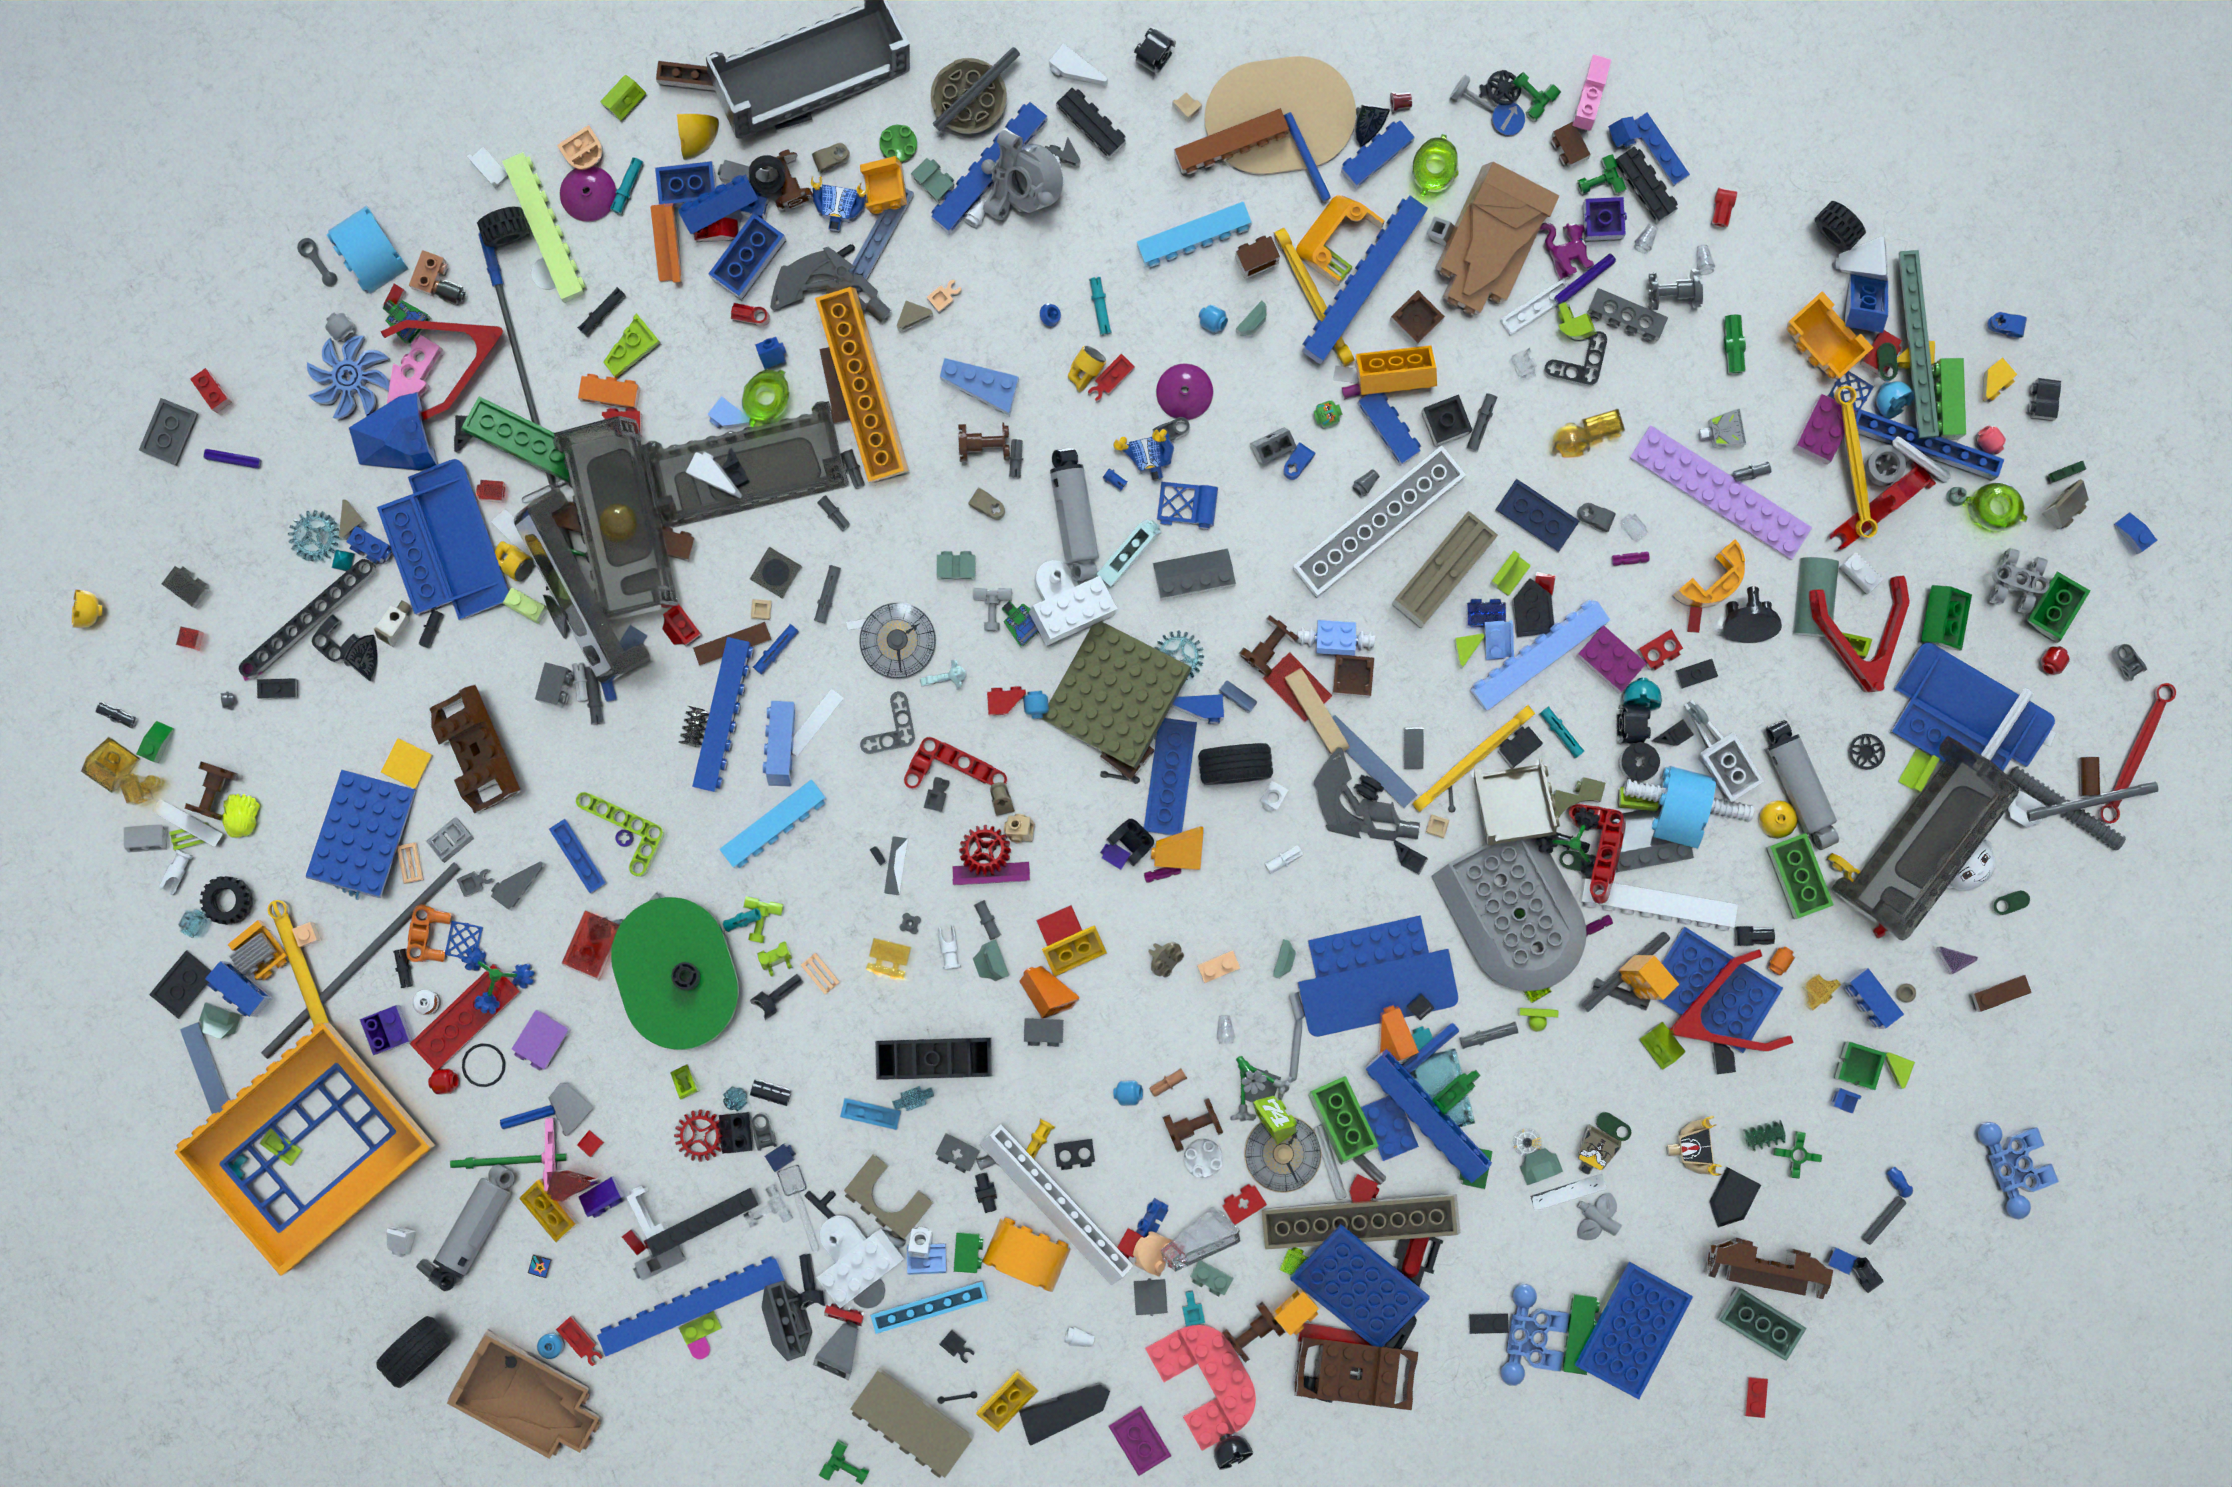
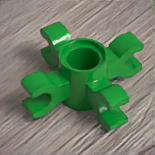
[1773,1131,1822,1179]

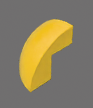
[677,114,719,160]

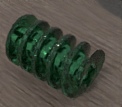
[1743,1120,1786,1152]

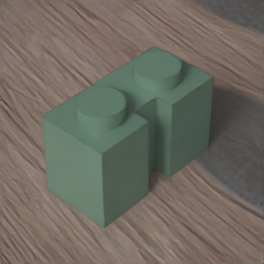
[911,158,954,203]
[937,551,976,580]

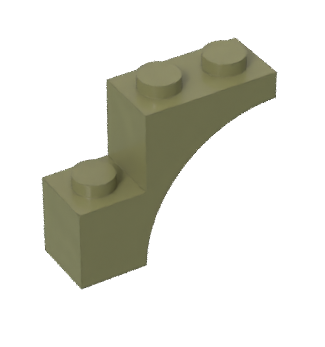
[1550,777,1606,817]

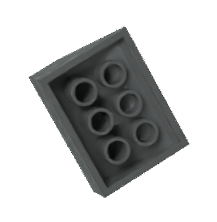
[1612,806,1694,873]

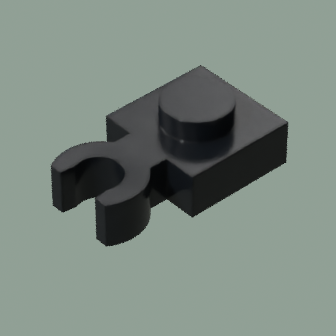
[939,1329,975,1363]

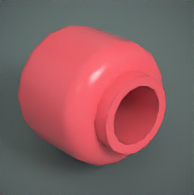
[1977,425,2006,454]

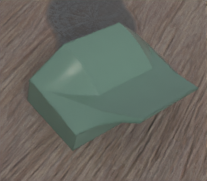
[1236,300,1267,336]
[1272,939,1296,979]
[973,940,1009,981]
[199,1002,243,1039]
[1520,1148,1563,1185]

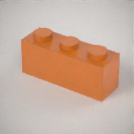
[578,374,640,408]

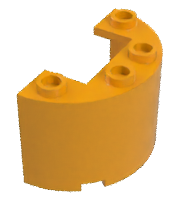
[1786,291,1873,379]
[1673,539,1745,608]
[982,1217,1071,1292]

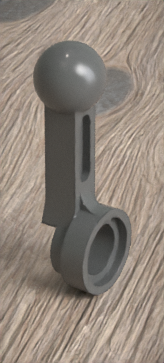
[297,238,337,287]

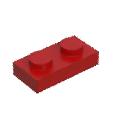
[824,1304,864,1326]
[1744,1377,1768,1418]

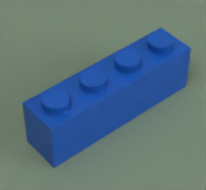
[1341,120,1415,189]
[678,174,758,234]
[1357,392,1421,466]

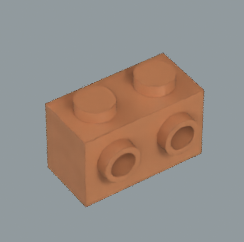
[409,250,447,296]

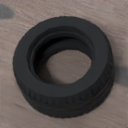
[1198,743,1273,785]
[376,1316,451,1388]

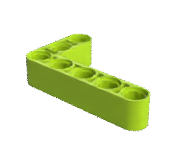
[576,792,665,877]

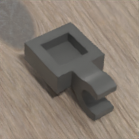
[923,777,949,812]

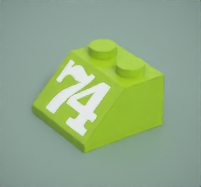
[1253,1096,1297,1145]

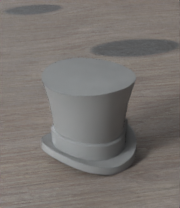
[1865,445,1906,486]

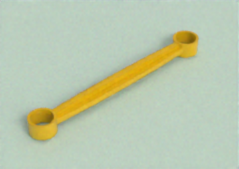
[1273,227,1355,366]
[1834,386,1878,538]
[1412,705,1535,812]

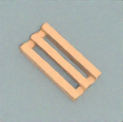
[397,842,424,884]
[801,953,840,995]

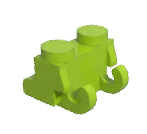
[757,941,792,977]

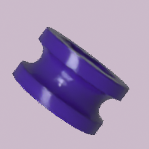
[615,829,634,847]

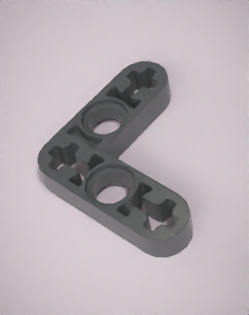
[860,691,915,754]

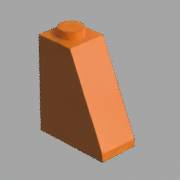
[1019,966,1080,1019]

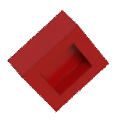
[1535,572,1556,596]

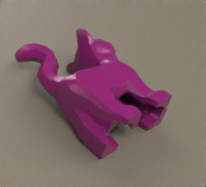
[1540,222,1594,280]

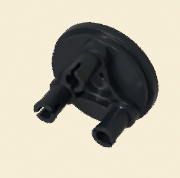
[1723,586,1782,643]

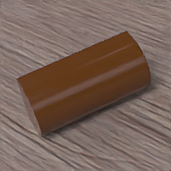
[2079,757,2100,796]

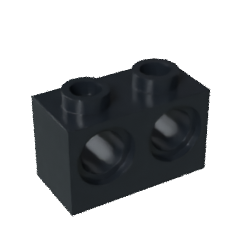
[719,1112,752,1154]
[1054,1139,1095,1170]

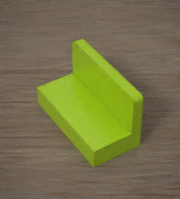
[600,75,646,120]
[1490,550,1531,596]
[1898,749,1940,793]
[1639,1022,1685,1070]

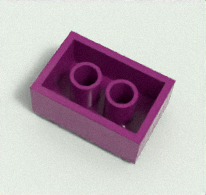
[1794,394,1856,465]
[1576,625,1647,694]

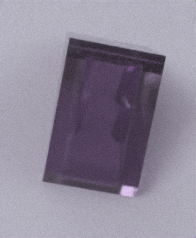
[1936,946,1978,974]

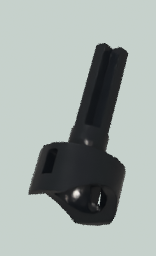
[750,974,804,1021]
[797,1254,825,1311]

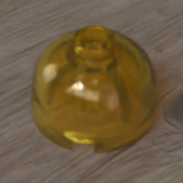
[1552,423,1591,458]
[599,503,637,542]

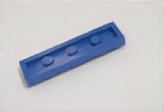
[1635,112,1690,186]
[549,819,607,894]

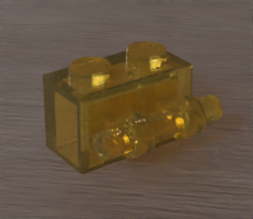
[119,773,162,806]
[866,938,912,979]

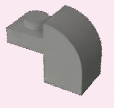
[1427,216,1454,246]

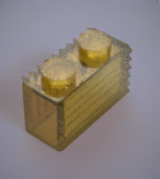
[1580,409,1625,445]

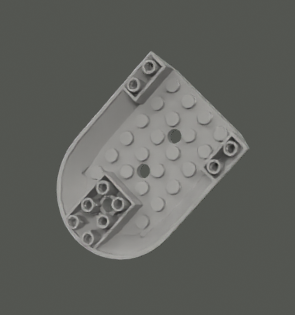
[1432,837,1586,991]

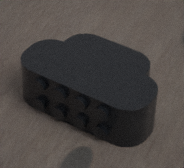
[875,1038,993,1080]

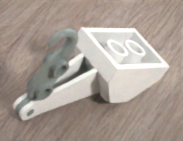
[1684,700,1764,802]

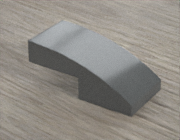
[1404,728,1424,769]

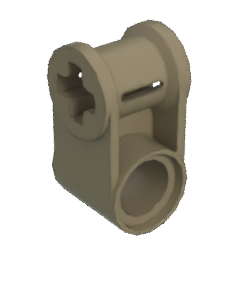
[812,143,850,172]
[968,487,1005,520]
[990,782,1015,816]

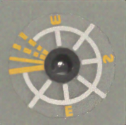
[1513,1128,1542,1157]

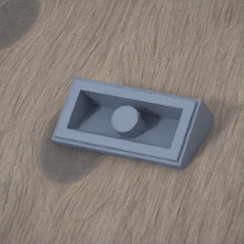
[610,625,648,668]
[1219,681,1257,713]

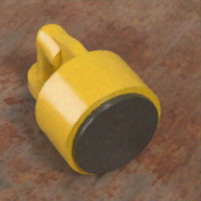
[1068,346,1106,392]
[494,541,533,581]

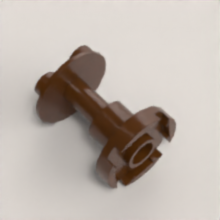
[762,149,813,210]
[958,422,1010,462]
[1238,615,1299,677]
[184,761,238,820]
[1162,1098,1223,1153]
[1222,1302,1285,1363]

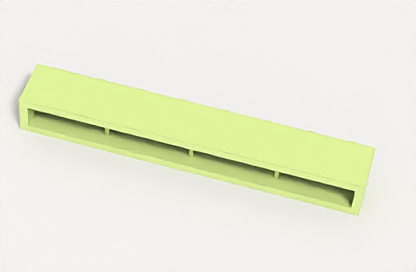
[502,152,586,302]

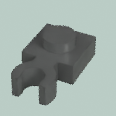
[456,869,494,897]

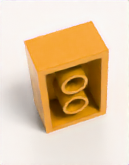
[1618,955,1679,1000]

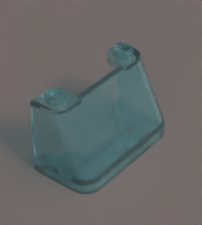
[1410,1048,1475,1127]

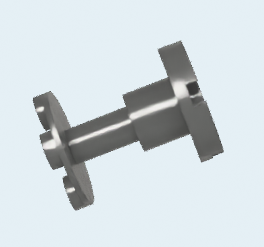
[1648,269,1703,310]

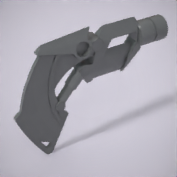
[770,247,891,322]
[1314,747,1420,841]

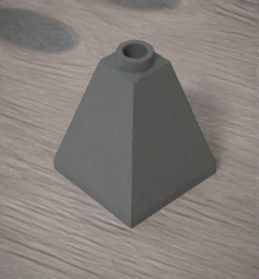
[813,1321,858,1381]

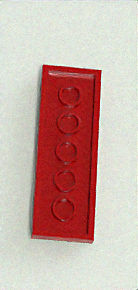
[409,964,521,1071]

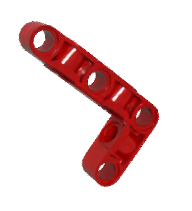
[904,737,1008,790]
[1569,804,1626,904]

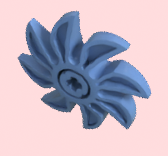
[307,336,390,419]

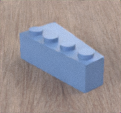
[940,358,1019,416]
[763,701,795,787]

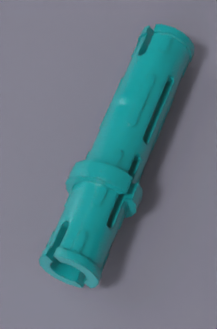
[610,157,644,214]
[1089,277,1112,335]
[1539,706,1585,758]

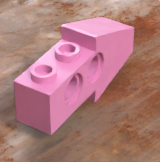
[1573,54,1611,131]
[387,335,443,404]

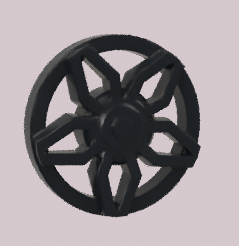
[1486,70,1521,105]
[1849,734,1885,770]

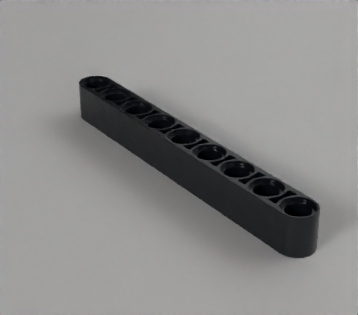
[239,559,376,679]

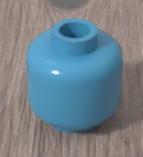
[1198,304,1228,333]
[1023,691,1049,719]
[1113,1080,1143,1106]
[537,1333,564,1359]

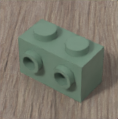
[1190,1259,1234,1297]

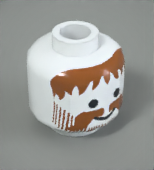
[412,990,439,1015]

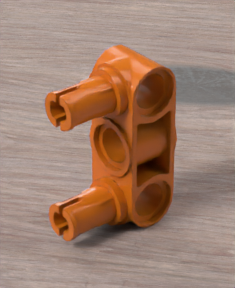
[407,905,451,962]

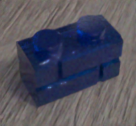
[1466,599,1506,627]

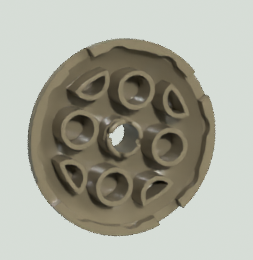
[931,58,1007,134]

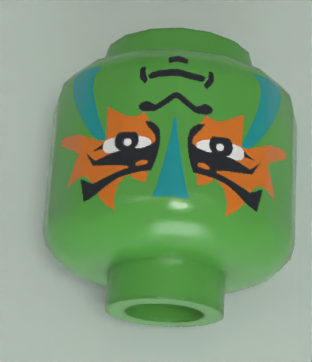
[1313,400,1343,428]

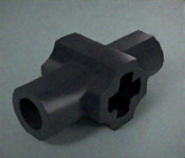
[974,1172,997,1213]

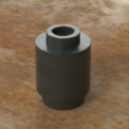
[435,280,466,304]

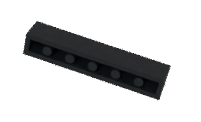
[644,1188,758,1258]

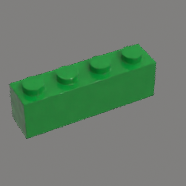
[1562,1293,1600,1375]

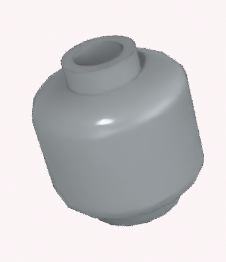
[325,312,354,341]

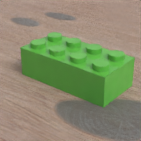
[1932,358,1966,440]
[1767,833,1834,919]
[1308,1076,1379,1165]

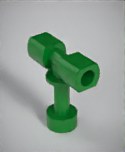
[1513,72,1561,120]
[1577,154,1626,195]
[819,1440,869,1485]

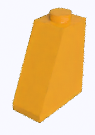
[1151,826,1203,870]

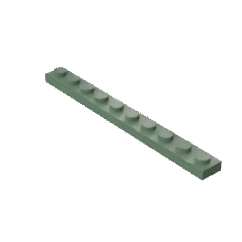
[1898,250,1939,439]

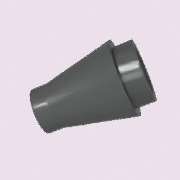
[1352,469,1380,497]

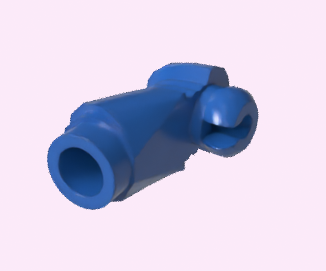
[1887,1167,1913,1198]

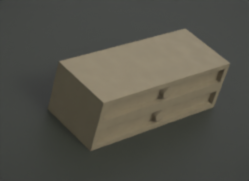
[1392,511,1498,628]
[850,1368,974,1478]

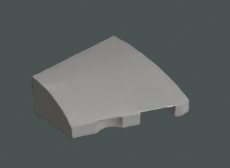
[548,1082,593,1136]

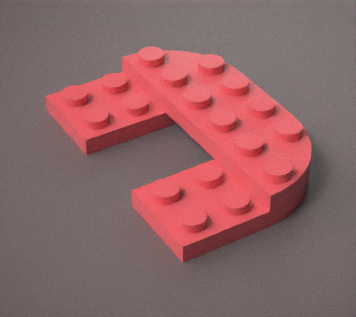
[1145,1324,1256,1451]

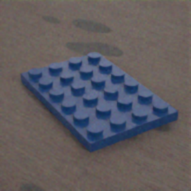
[305,769,416,898]
[1657,927,1783,1054]
[1290,1224,1430,1347]
[1575,1262,1693,1399]

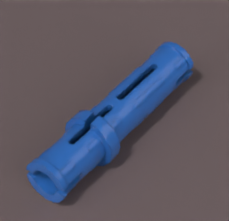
[753,624,799,675]

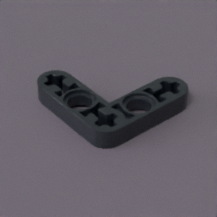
[1544,331,1607,386]

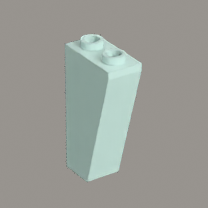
[1097,519,1161,587]

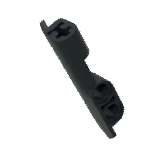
[1019,1384,1110,1446]

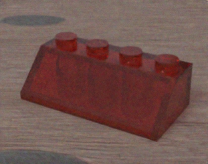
[547,1169,601,1202]

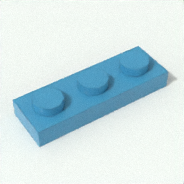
[840,1098,901,1130]

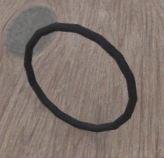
[462,1043,505,1087]

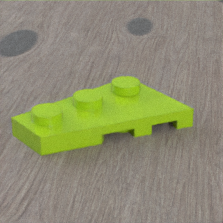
[603,313,661,378]

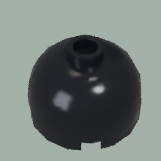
[1214,1434,1253,1470]

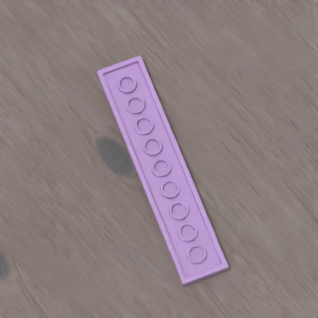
[1630,425,1812,560]

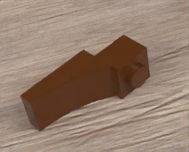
[1971,975,2032,1012]

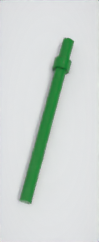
[450,1153,567,1169]

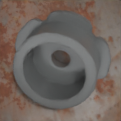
[221,691,234,709]

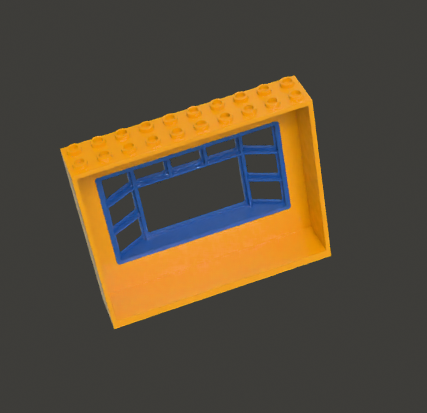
[174,1022,435,1276]

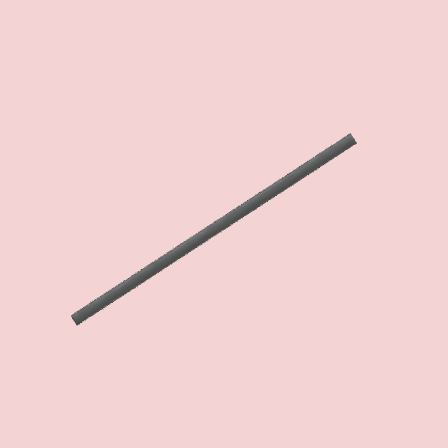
[261,862,461,1059]

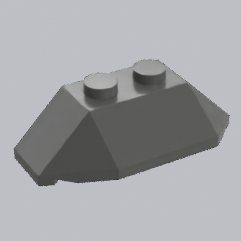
[761,1281,812,1361]

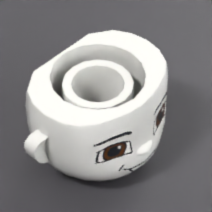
[1937,836,1996,891]

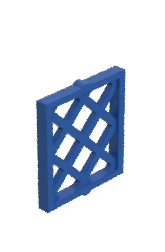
[1828,371,1874,411]
[445,921,483,959]

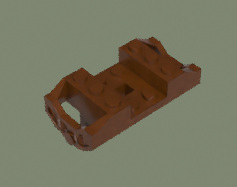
[429,684,521,813]
[1707,1238,1833,1299]
[1294,1337,1418,1410]

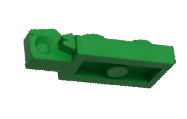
[1432,1070,1481,1115]

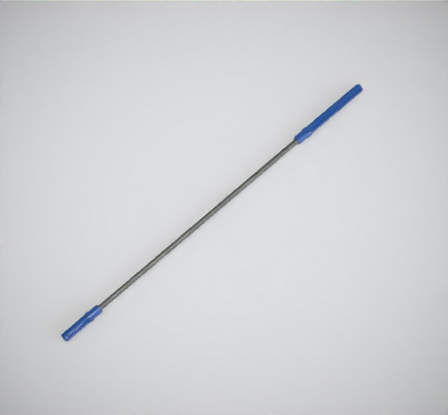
[478,232,617,702]

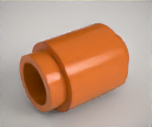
[1768,946,1795,976]

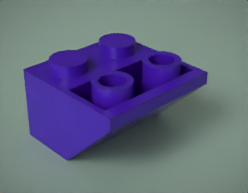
[359,1005,413,1055]
[578,1176,625,1218]

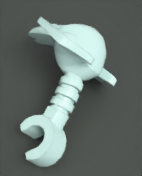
[920,660,966,689]

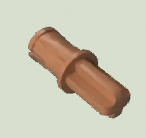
[1149,1068,1187,1097]

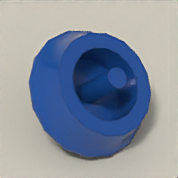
[1040,303,1061,327]

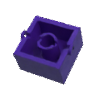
[1583,197,1627,241]

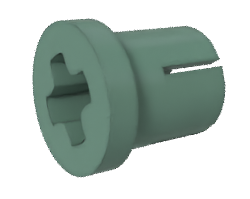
[1946,487,1967,506]

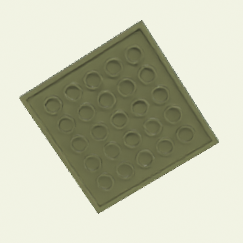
[1040,621,1192,769]

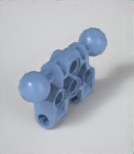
[1978,1122,2059,1220]
[1501,1284,1570,1386]

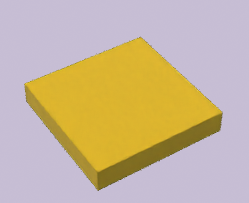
[381,738,433,789]

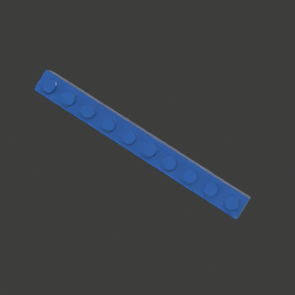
[1302,195,1428,364]
[597,1256,786,1357]

